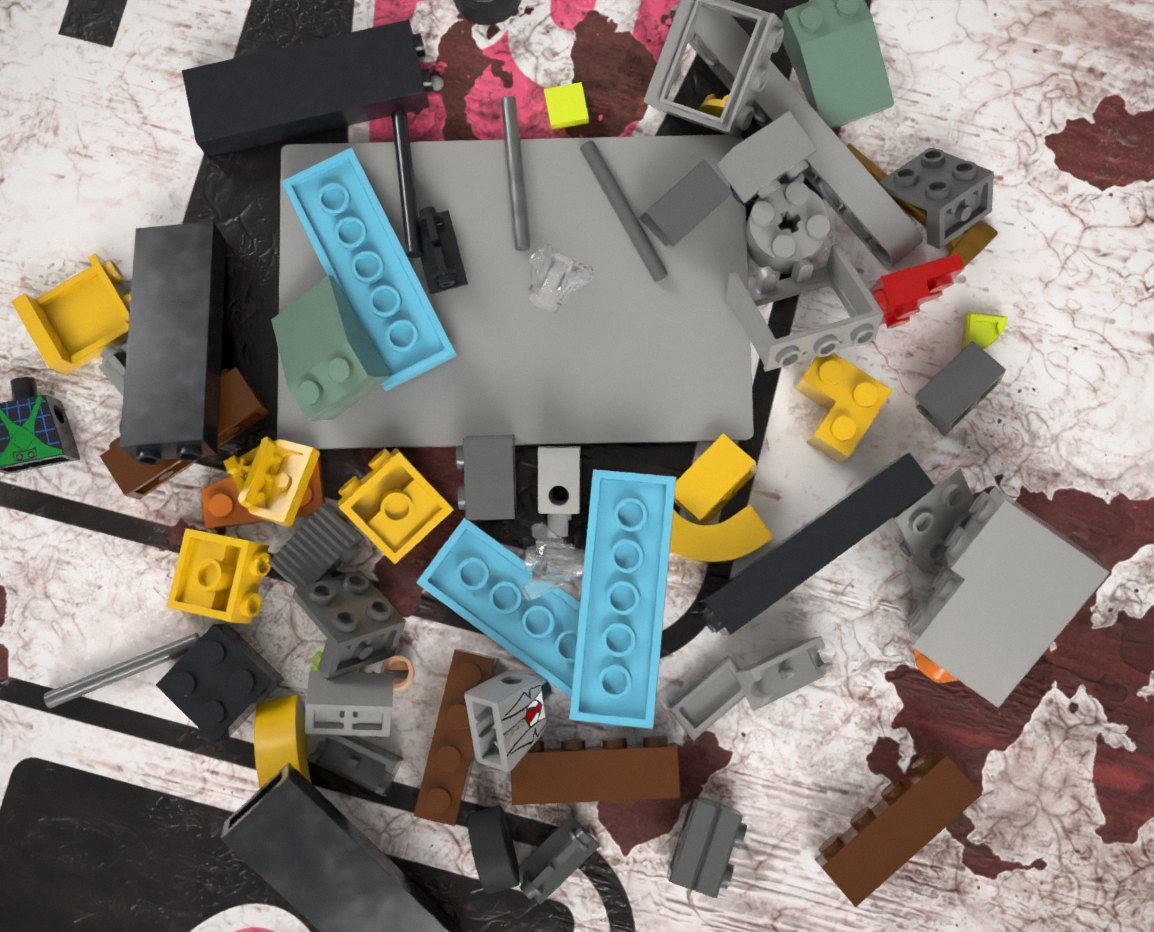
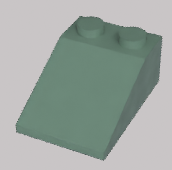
[782,0,894,130]
[271,275,392,421]

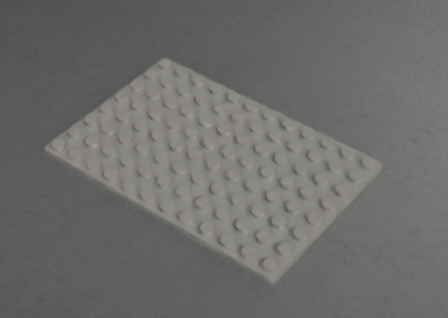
[277,134,754,449]

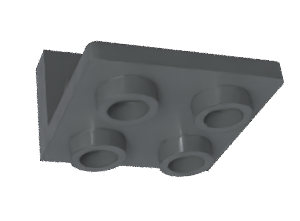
[879,148,994,249]
[292,570,406,680]

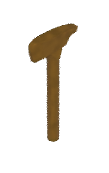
[846,143,998,268]

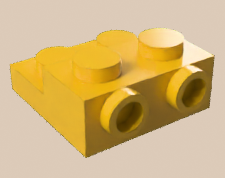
[337,448,454,564]
[167,528,271,625]

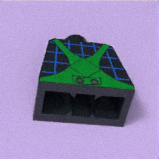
[0,377,80,474]

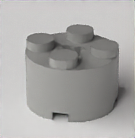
[746,181,830,274]

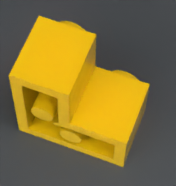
[795,352,893,464]

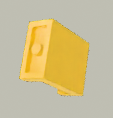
[11,253,131,375]

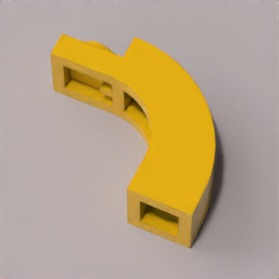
[669,504,774,564]
[254,695,311,789]

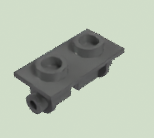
[518,815,600,905]

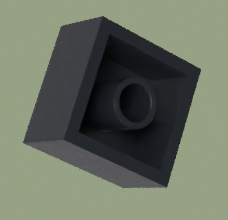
[156,624,285,743]

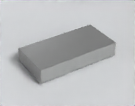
[666,656,746,741]

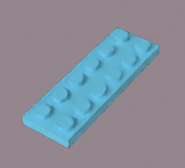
[281,147,457,391]
[569,469,676,729]
[416,517,661,729]

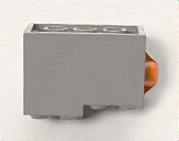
[907,487,1110,708]

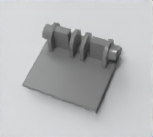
[893,467,975,573]

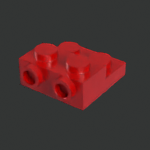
[869,253,965,329]

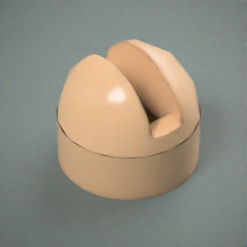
[380,656,415,690]

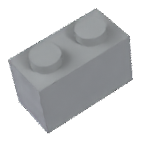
[716,110,817,203]

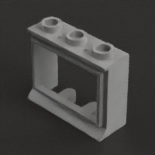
[643,0,784,139]
[725,244,884,372]

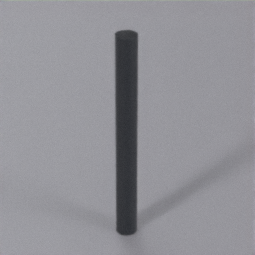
[391,110,422,258]

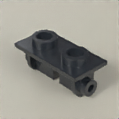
[418,206,468,295]

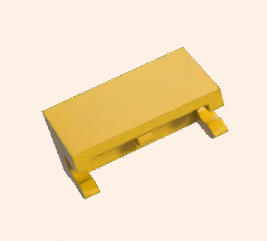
[674,433,757,525]

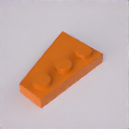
[201,449,325,530]

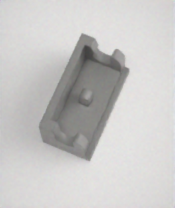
[735,636,833,711]
[305,670,394,737]

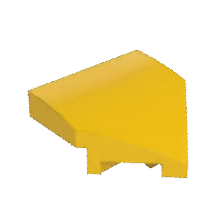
[223,436,320,527]

